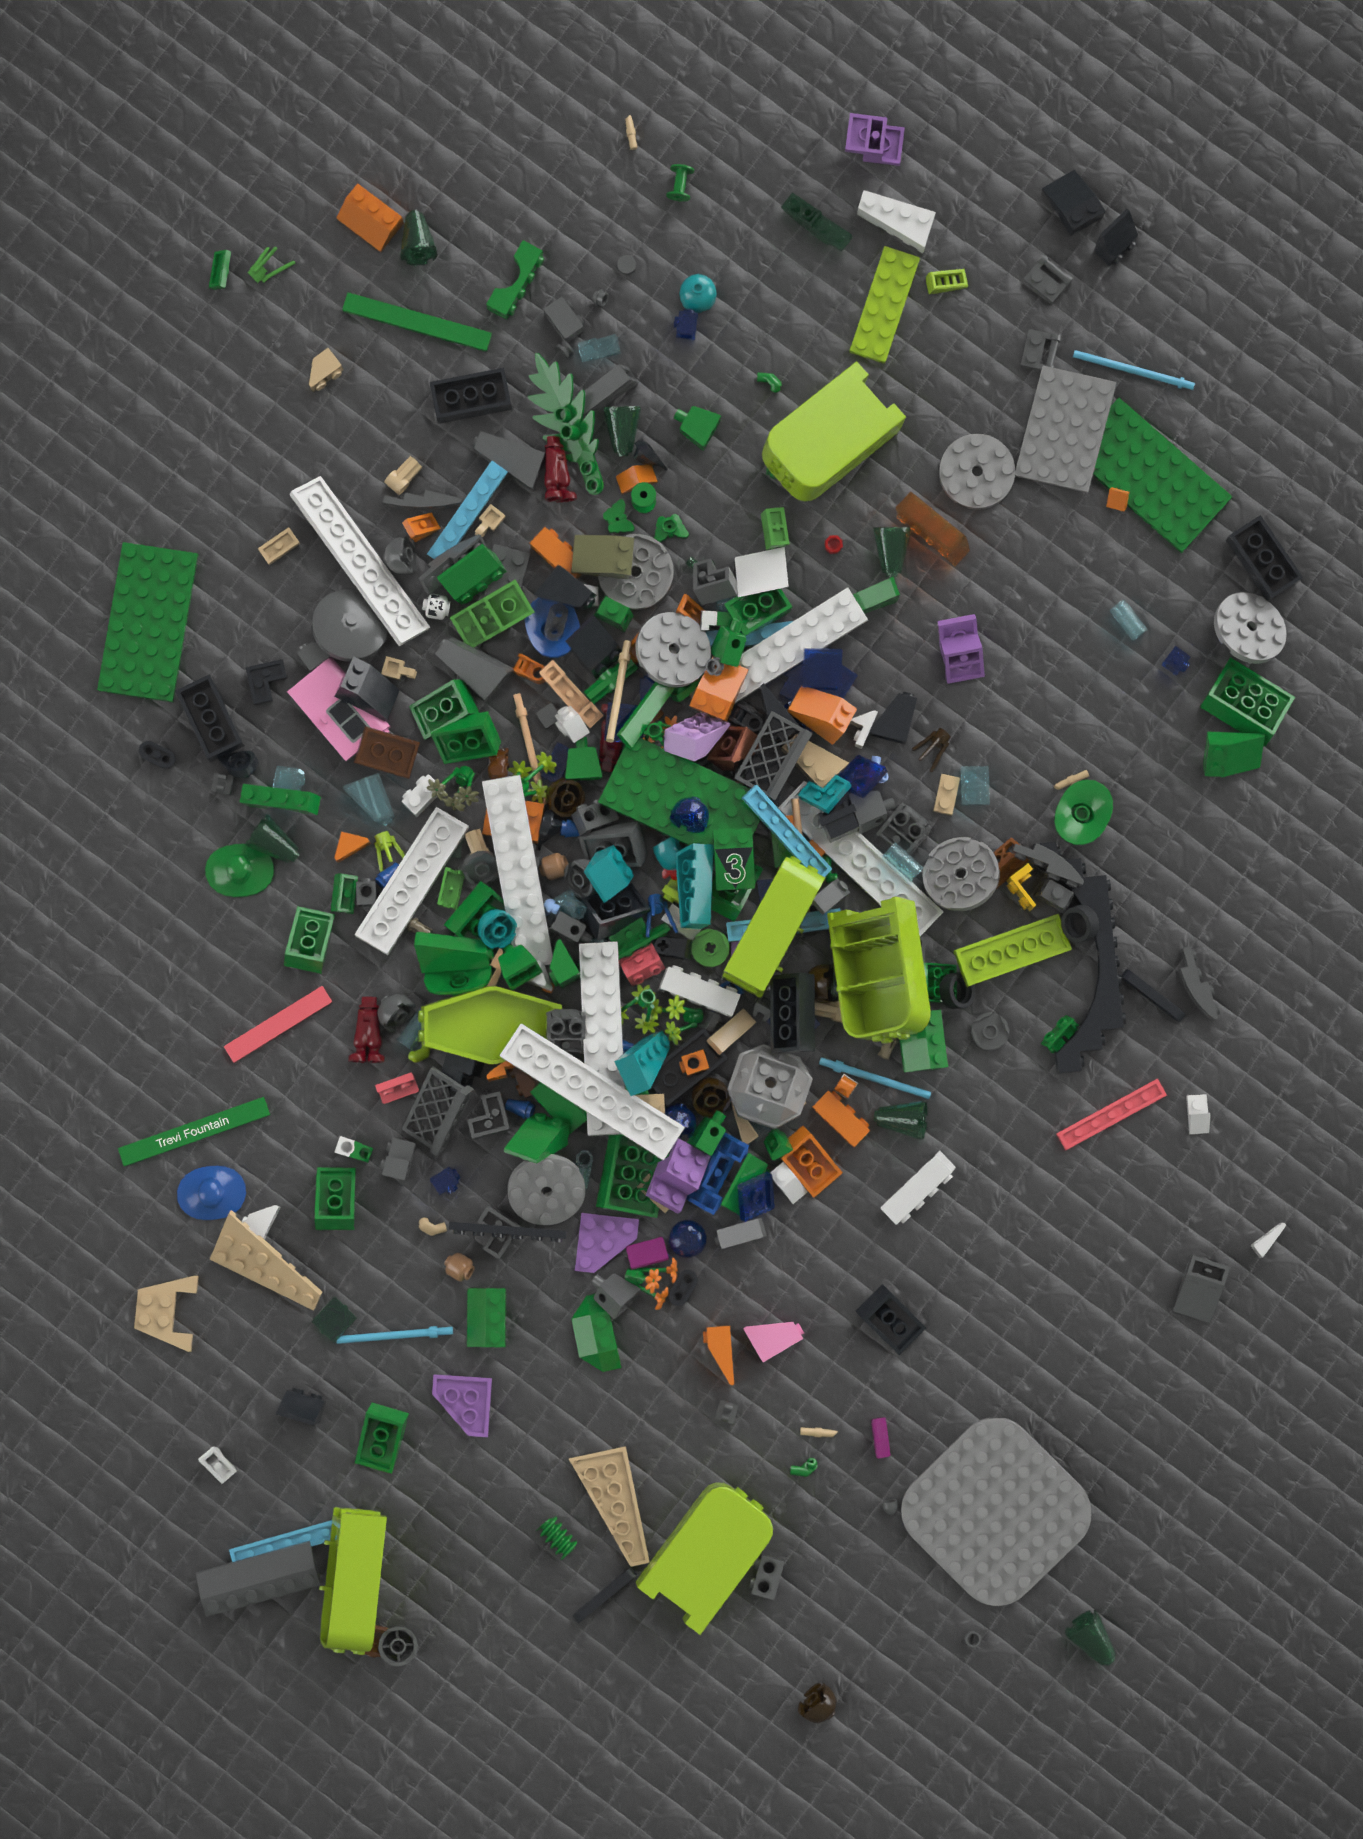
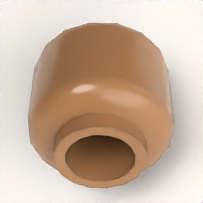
[539,853,568,880]
[444,1253,474,1281]

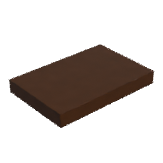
[354,726,420,779]

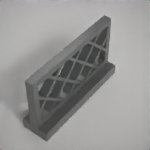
[734,711,812,801]
[402,1067,474,1156]

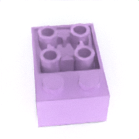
[664,713,730,761]

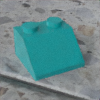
[584,845,634,902]

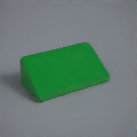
[331,873,358,914]
[763,1129,793,1160]

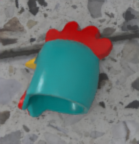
[653,837,683,881]

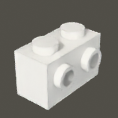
[555,706,590,743]
[402,774,437,817]

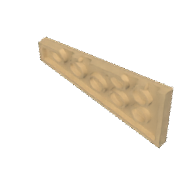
[210,1210,322,1311]
[569,1446,650,1567]

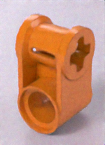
[513,653,546,684]

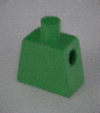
[673,406,721,451]
[594,596,634,632]
[711,618,746,668]
[566,737,602,781]
[498,945,543,990]
[687,1110,726,1156]

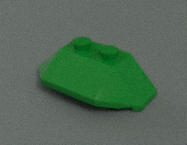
[571,1294,622,1372]

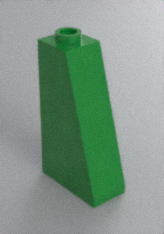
[414,932,494,973]

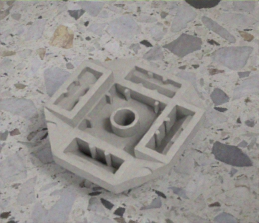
[728,1044,813,1129]

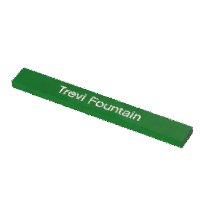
[118,1097,271,1167]

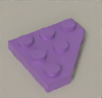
[575,1213,639,1273]
[432,1374,492,1437]

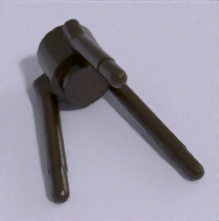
[912,728,951,772]

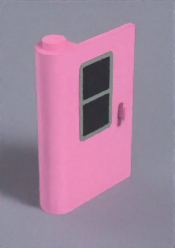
[287,657,390,761]

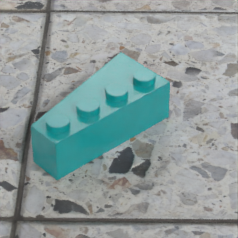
[675,843,714,929]
[614,1030,670,1096]

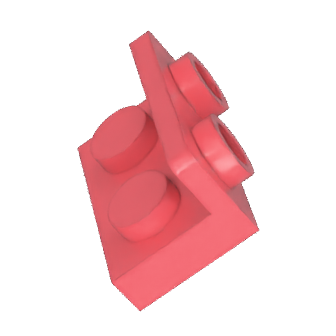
[619,943,665,986]
[375,1072,419,1104]

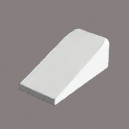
[1251,1223,1286,1258]

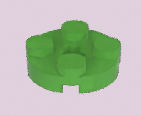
[691,929,730,968]

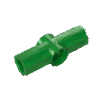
[584,659,638,705]

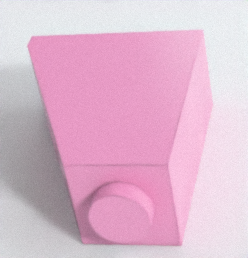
[743,1322,804,1362]

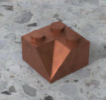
[707,726,761,771]

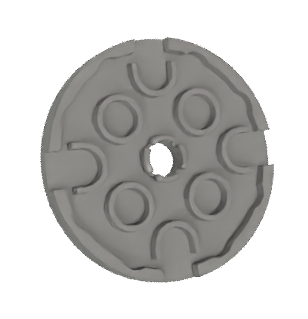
[939,434,1015,510]
[598,534,674,610]
[1214,592,1286,664]
[635,612,711,687]
[922,837,1000,911]
[507,1154,585,1225]

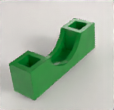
[486,240,544,320]
[240,784,321,815]

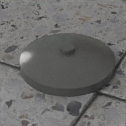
[312,589,388,662]

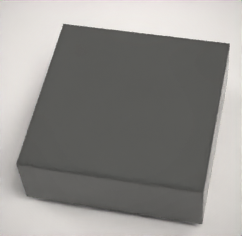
[535,703,558,730]

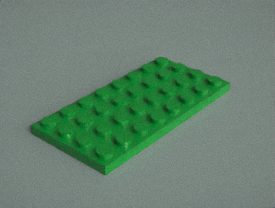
[1093,398,1233,553]
[97,542,198,703]
[598,738,770,857]

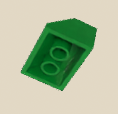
[437,544,507,605]
[444,881,506,940]
[549,939,580,989]
[900,1010,948,1073]
[530,1082,587,1134]
[721,1153,770,1216]
[467,1288,506,1347]

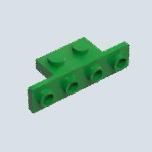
[608,917,671,959]

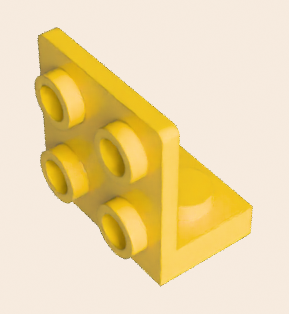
[1006,863,1036,911]

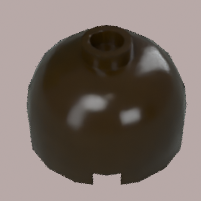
[546,778,585,817]
[808,964,835,1003]
[692,1077,731,1117]
[798,1683,837,1723]

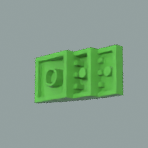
[450,579,535,648]

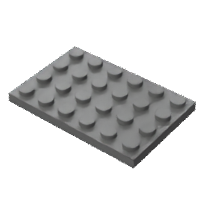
[1015,366,1117,493]

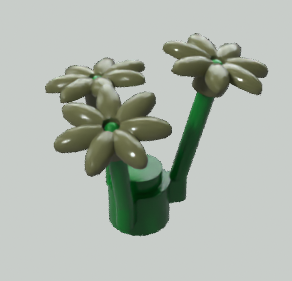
[426,766,479,811]

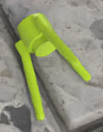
[374,831,405,872]

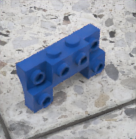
[686,1132,749,1215]

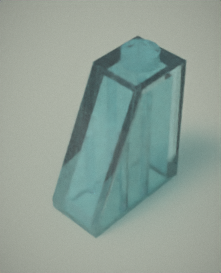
[343,773,395,826]

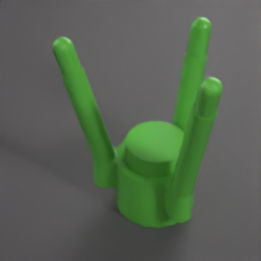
[247,247,295,283]

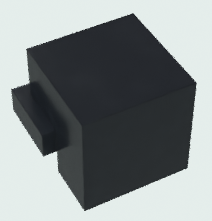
[817,801,859,843]
[438,1052,484,1091]

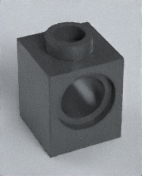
[356,878,377,907]

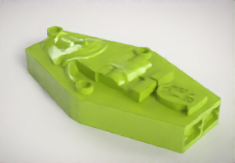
[418,986,562,1064]

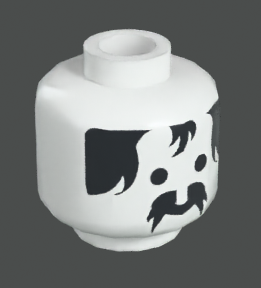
[422,594,451,620]

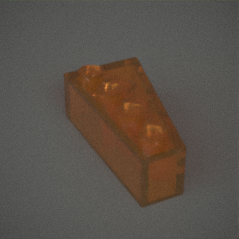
[895,492,970,567]

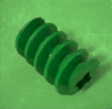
[535,1516,577,1560]

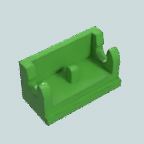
[761,507,790,551]
[437,867,465,910]

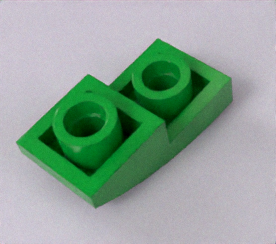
[671,672,705,702]

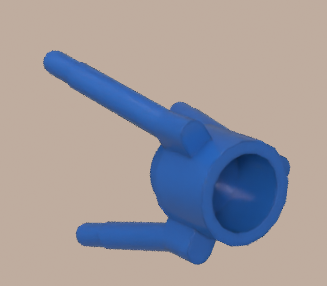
[646,894,678,937]

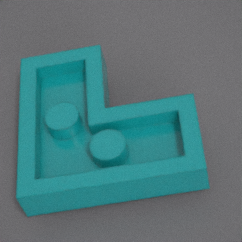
[798,774,851,814]

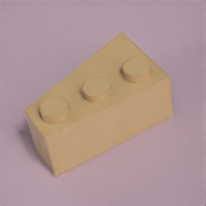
[781,734,849,788]

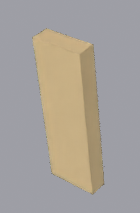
[707,1008,756,1055]

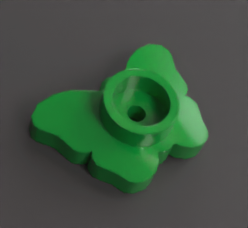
[603,499,635,534]
[654,514,689,543]

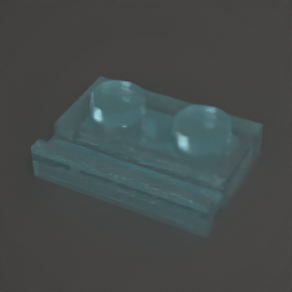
[960,766,990,805]

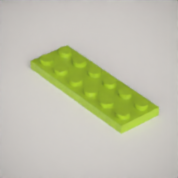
[849,246,920,364]
[953,914,1072,987]

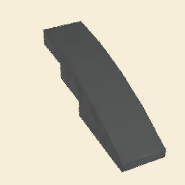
[383,490,463,511]

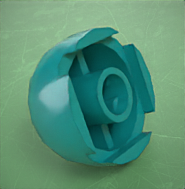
[679,274,717,313]
[478,909,517,949]

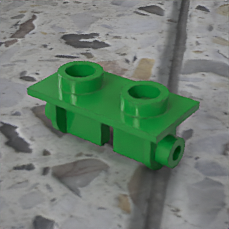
[1041,1015,1079,1054]

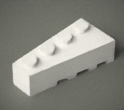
[857,190,936,254]
[658,965,740,1017]
[881,1151,955,1225]

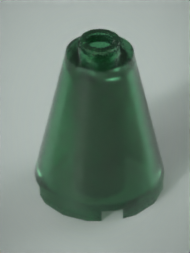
[400,210,438,266]
[603,406,641,457]
[873,527,911,577]
[245,814,300,863]
[874,1101,928,1140]
[1065,1610,1116,1666]

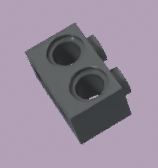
[571,799,619,835]
[749,1554,784,1600]

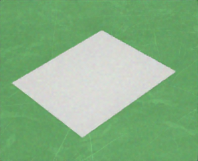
[735,547,788,597]

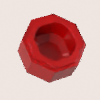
[825,535,843,554]

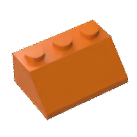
[336,183,404,252]

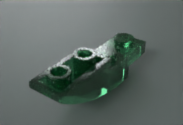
[781,192,853,252]

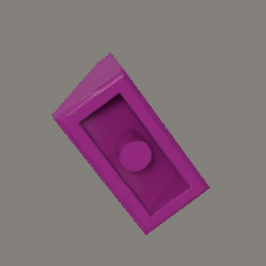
[626,1237,669,1270]
[871,1417,890,1459]

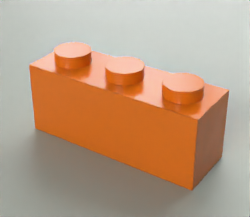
[530,527,582,579]
[812,1090,870,1148]

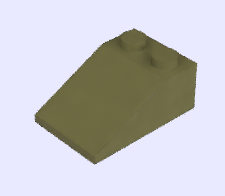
[571,535,634,579]

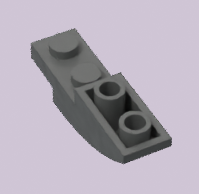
[418,535,487,594]
[1011,843,1084,888]
[1178,946,1220,1021]

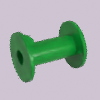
[666,164,694,202]
[631,482,656,513]

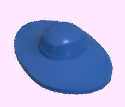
[525,597,580,658]
[177,1166,246,1220]

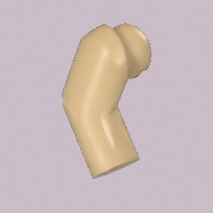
[419,1217,447,1236]

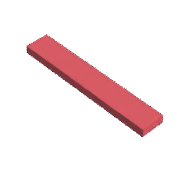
[224,986,333,1063]
[1056,1079,1167,1151]

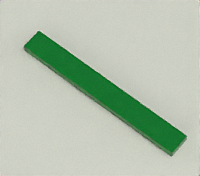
[342,292,492,352]

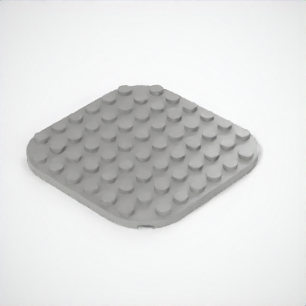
[901,1418,1091,1606]

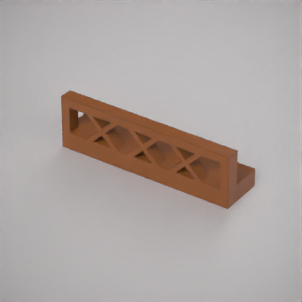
[993,837,1030,889]

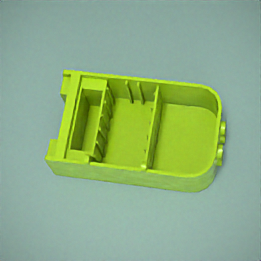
[762,361,906,501]
[722,856,826,998]
[827,896,931,1044]
[636,1482,773,1635]
[319,1507,387,1655]

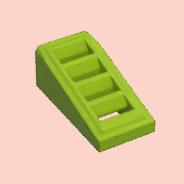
[925,269,968,294]

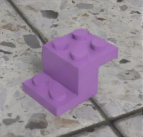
[845,113,905,166]
[937,614,985,684]
[645,1138,710,1214]

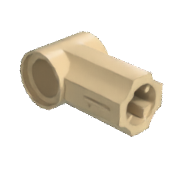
[384,456,422,495]
[465,829,489,854]
[815,1001,842,1023]

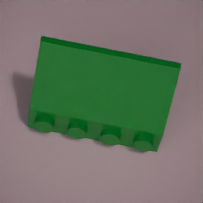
[1200,657,1295,747]
[596,1134,669,1218]

